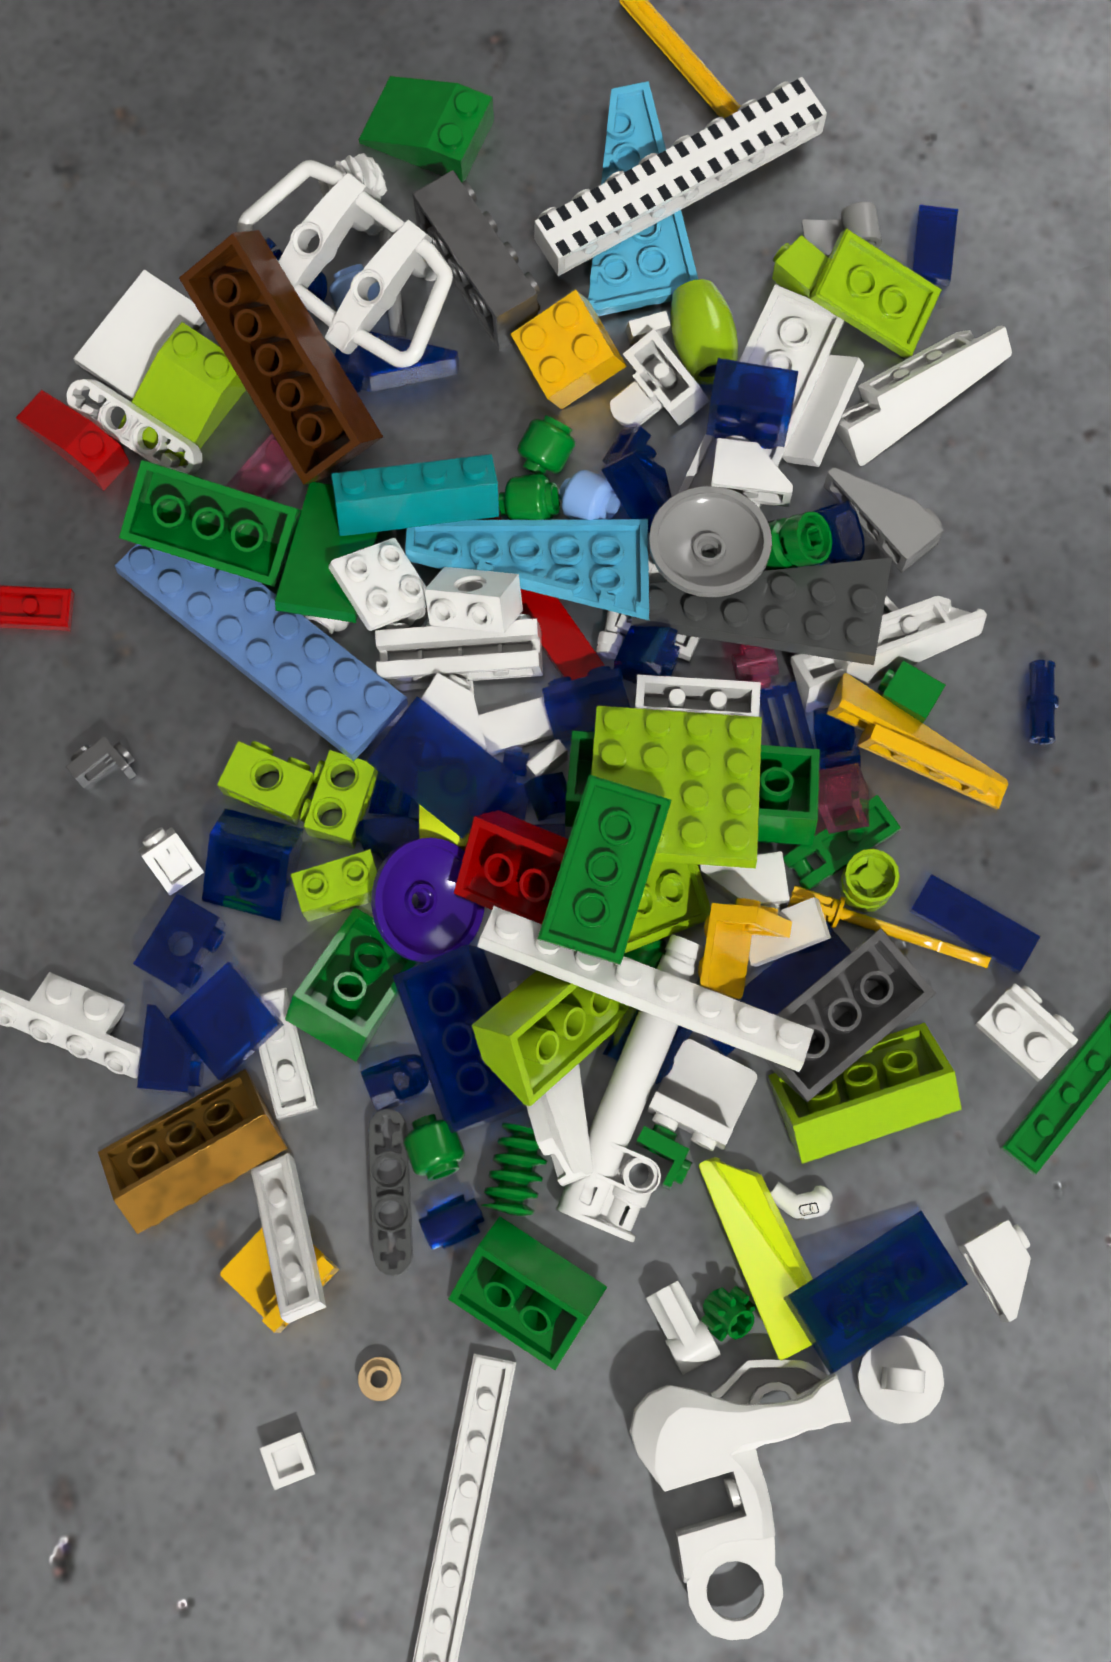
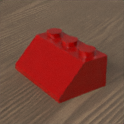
[454,810,569,924]

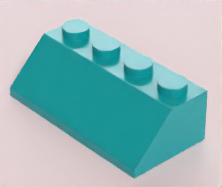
[331,454,499,536]

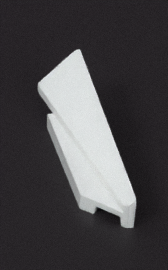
[835,325,1012,466]
[791,596,987,713]
[508,980,593,1186]

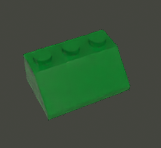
[448,1216,607,1370]

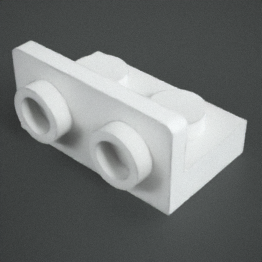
[975,983,1078,1082]

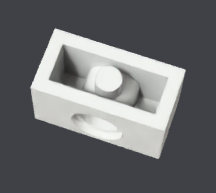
[424,567,523,633]

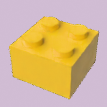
[511,289,627,409]

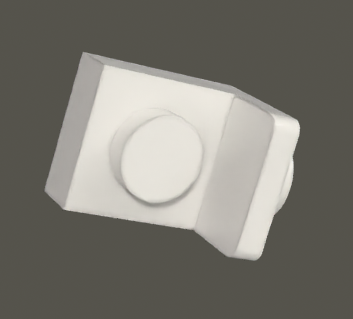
[138,827,204,896]

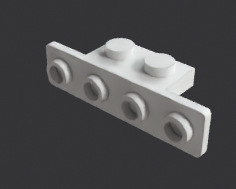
[0,972,143,1079]

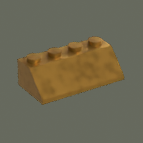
[98,1068,287,1234]

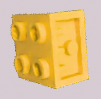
[220,1228,339,1333]

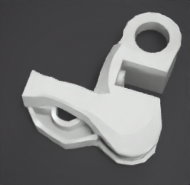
[630,1359,851,1640]

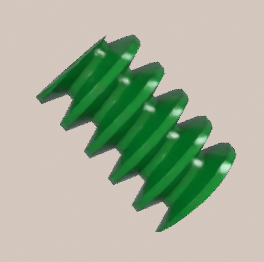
[480,1123,547,1216]

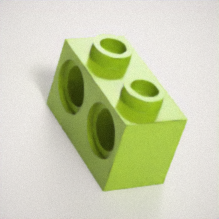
[300,750,380,849]

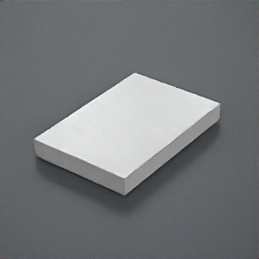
[73,270,204,401]

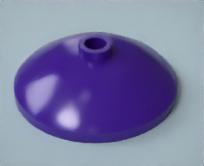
[371,838,485,963]

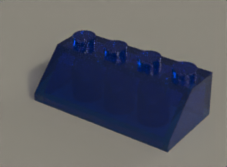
[393,944,527,1133]

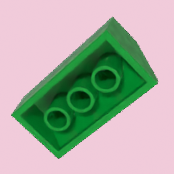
[119,460,301,587]

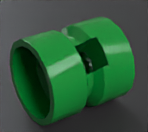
[765,512,833,570]

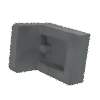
[66,736,136,788]

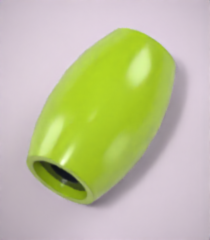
[670,279,738,385]

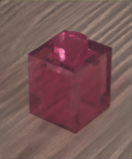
[818,763,869,834]

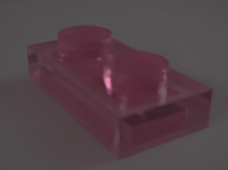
[225,433,295,500]

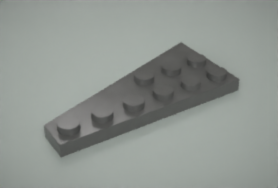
[632,557,892,665]

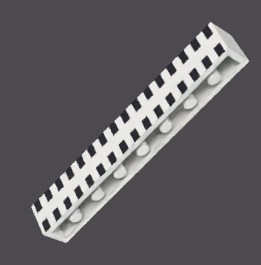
[534,77,827,276]

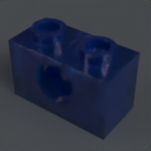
[133,893,226,995]

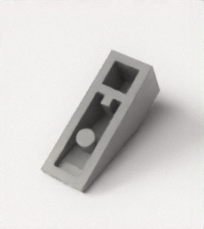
[824,467,944,573]

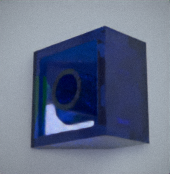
[202,808,304,921]

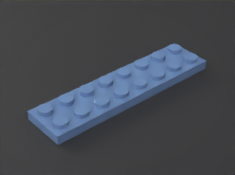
[114,544,408,762]

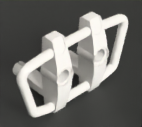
[237,160,453,368]

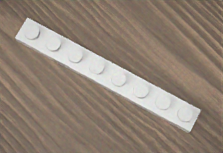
[477,906,814,1072]

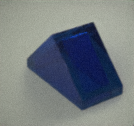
[601,450,672,533]

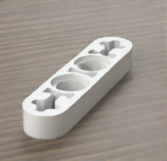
[67,379,203,475]

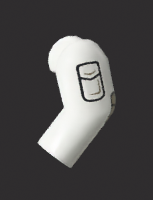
[770,1181,833,1220]

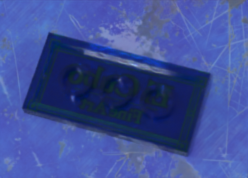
[783,1210,968,1374]

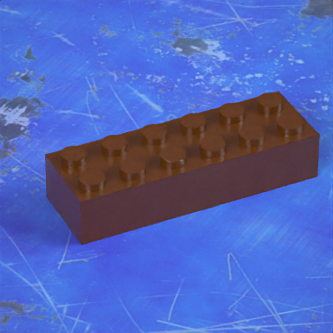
[179,230,383,485]

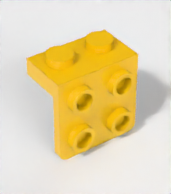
[698,898,792,999]

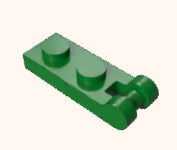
[783,795,901,890]

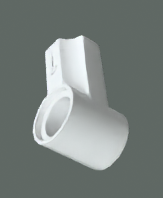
[646,1281,721,1375]

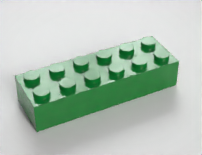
[565,731,820,845]

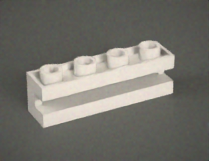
[375,614,543,684]

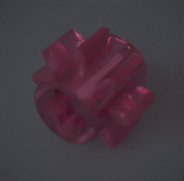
[731,644,779,689]

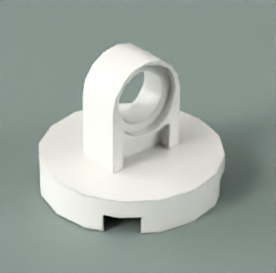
[856,1336,944,1424]

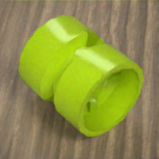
[839,849,900,913]

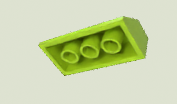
[472,970,636,1106]
[768,1022,962,1164]

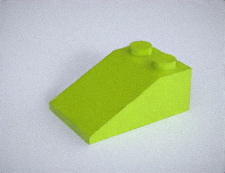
[118,322,246,466]

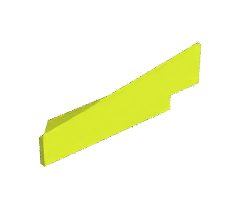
[699,1157,833,1360]

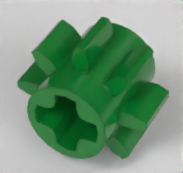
[701,1285,756,1342]

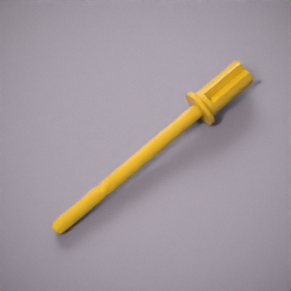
[787,885,991,968]

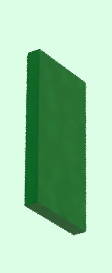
[275,482,380,623]
[538,775,672,965]

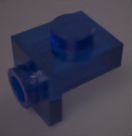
[813,707,861,771]

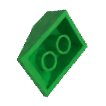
[358,76,494,182]
[285,907,418,1062]

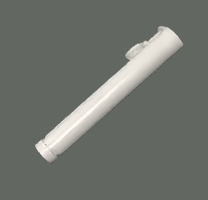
[556,934,705,1242]

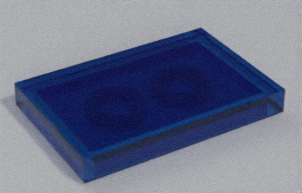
[366,696,516,839]

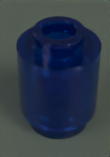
[419,1194,485,1250]

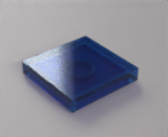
[168,962,284,1081]

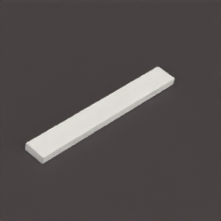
[413,1354,516,1662]

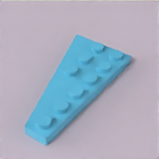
[588,81,698,316]
[405,519,649,620]

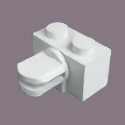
[610,329,710,430]

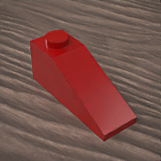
[16,390,130,491]

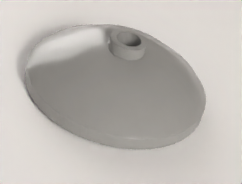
[649,486,772,597]

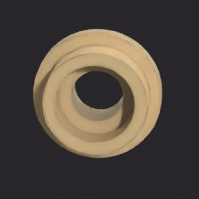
[358,1357,402,1401]

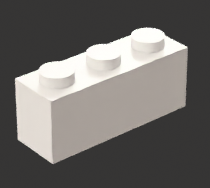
[635,674,761,717]

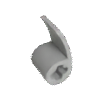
[802,202,882,257]

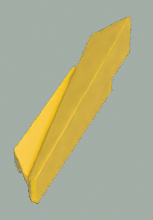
[826,673,1008,810]

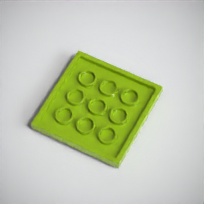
[591,706,762,869]

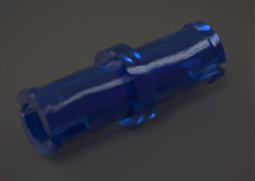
[1026,660,1059,745]

